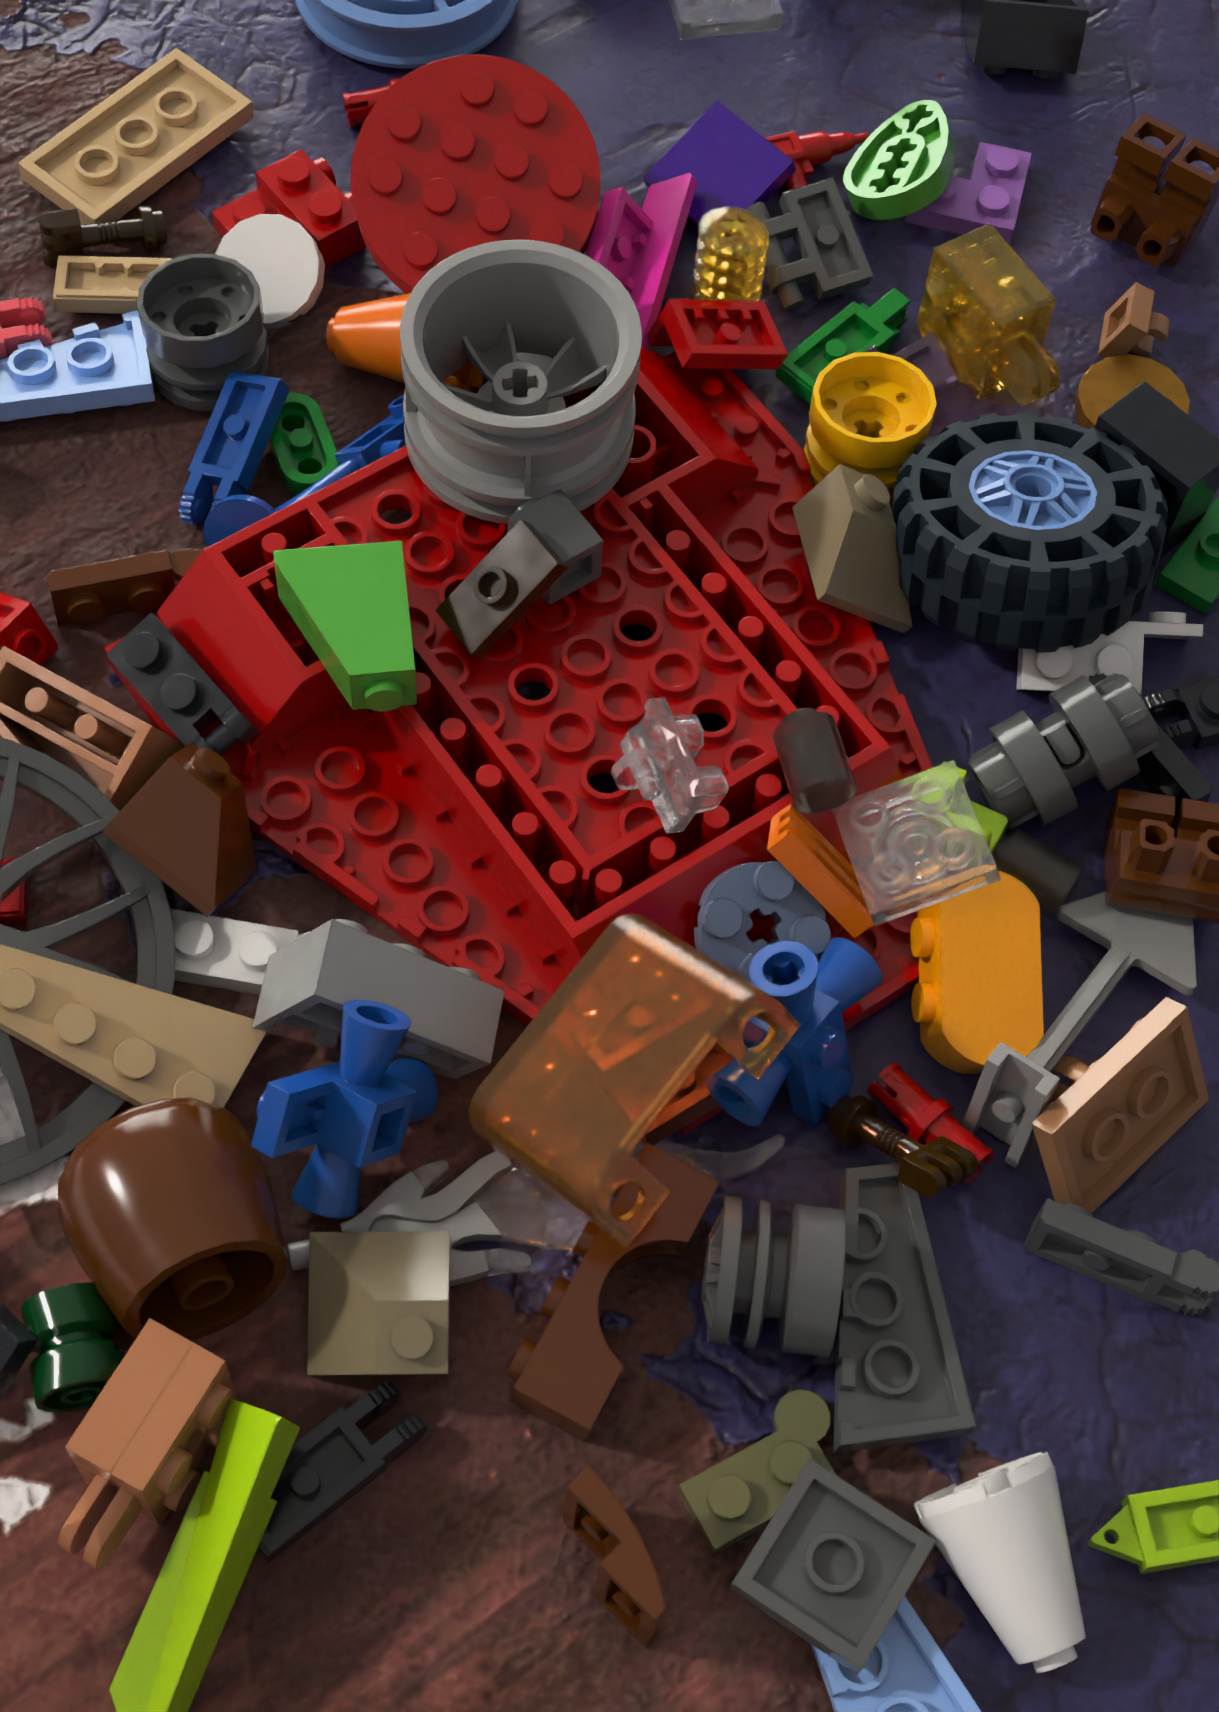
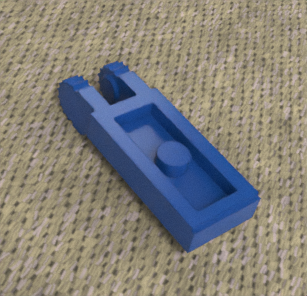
[178,370,290,526]

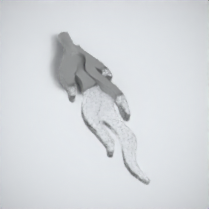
[287,1134,785,1286]

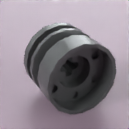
[137,254,270,411]
[701,1195,846,1357]

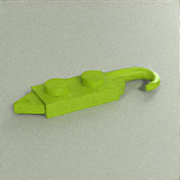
[1087,1480,1219,1574]

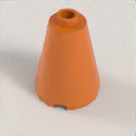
[326,293,485,392]

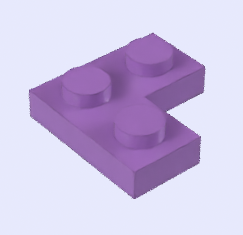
[905,142,1032,245]

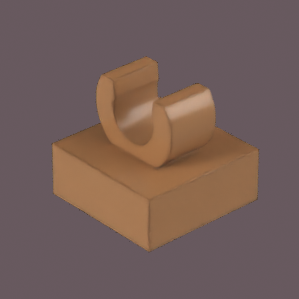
[1098,282,1170,358]

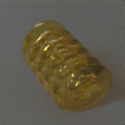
[692,206,769,301]

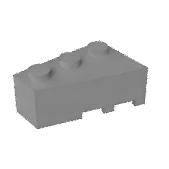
[252,919,505,1079]

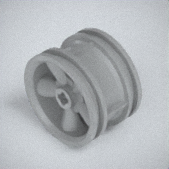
[400,240,642,524]

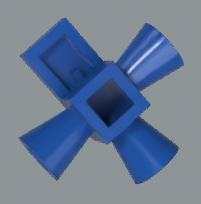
[707,937,883,1127]
[251,1000,438,1218]

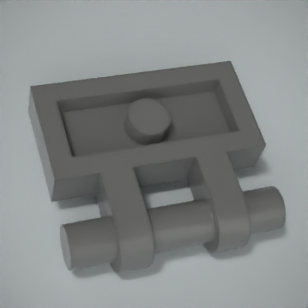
[745,178,874,312]

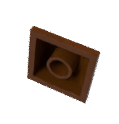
[102,742,257,917]

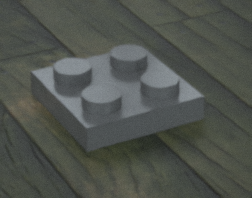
[729,1458,936,1675]

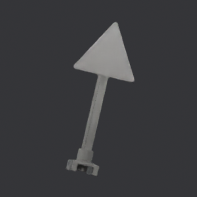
[962,892,1197,1169]

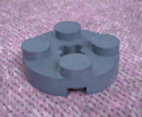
[694,861,831,993]

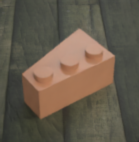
[0,646,184,842]

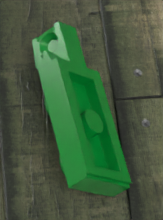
[775,288,911,405]

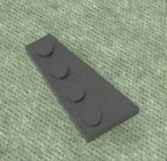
[833,1162,976,1453]

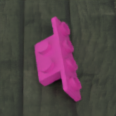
[585,173,698,350]

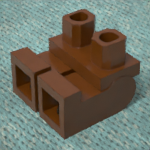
[1090,113,1219,268]
[1104,787,1219,924]

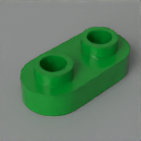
[268,393,339,495]

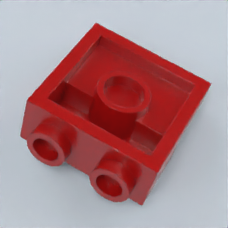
[211,149,366,269]

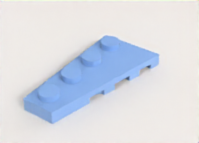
[0,310,155,422]

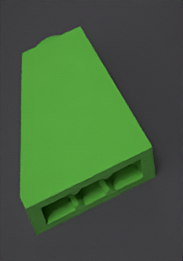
[273,541,417,712]

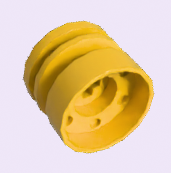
[804,352,937,506]

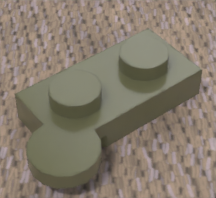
[677,1389,837,1556]

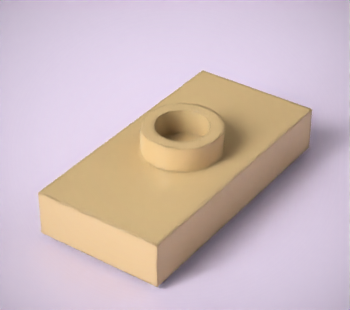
[53,256,171,314]

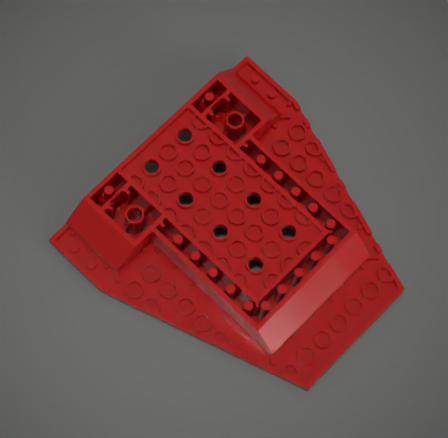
[104,348,975,1136]

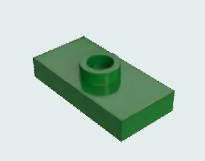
[1156,498,1219,615]

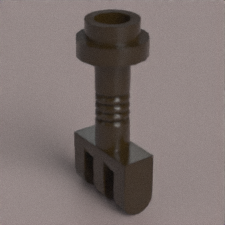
[39,205,167,268]
[827,1095,978,1198]

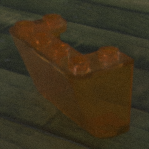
[469,913,801,1249]

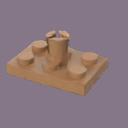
[1031,997,1209,1214]

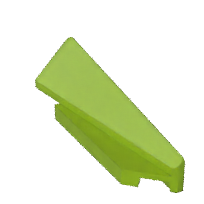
[109,1398,301,1712]

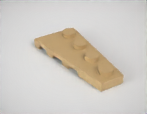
[0,944,266,1108]

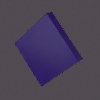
[643,100,796,249]

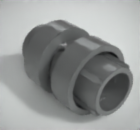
[968,673,1160,829]

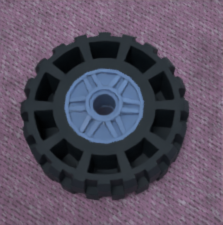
[892,412,1168,653]

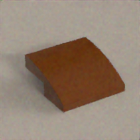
[563,1465,666,1649]

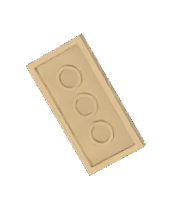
[18,48,254,225]

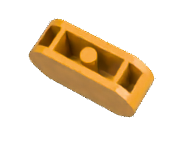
[910,869,1044,1075]

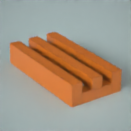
[767,803,876,939]

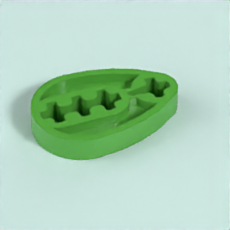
[843,100,955,220]

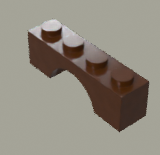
[506,1142,720,1442]

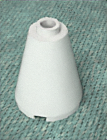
[914,1452,1086,1673]

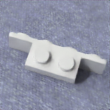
[1017,611,1203,695]

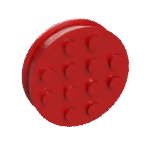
[351,54,601,294]

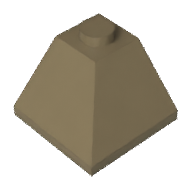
[792,464,912,634]
[307,1231,450,1375]

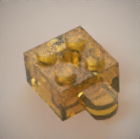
[916,223,1060,407]

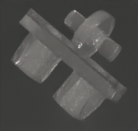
[611,697,729,834]

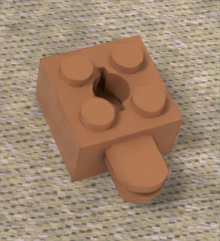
[58,1318,238,1570]

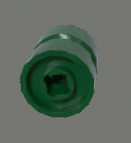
[21,1282,125,1412]

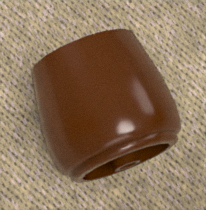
[58,1097,288,1341]

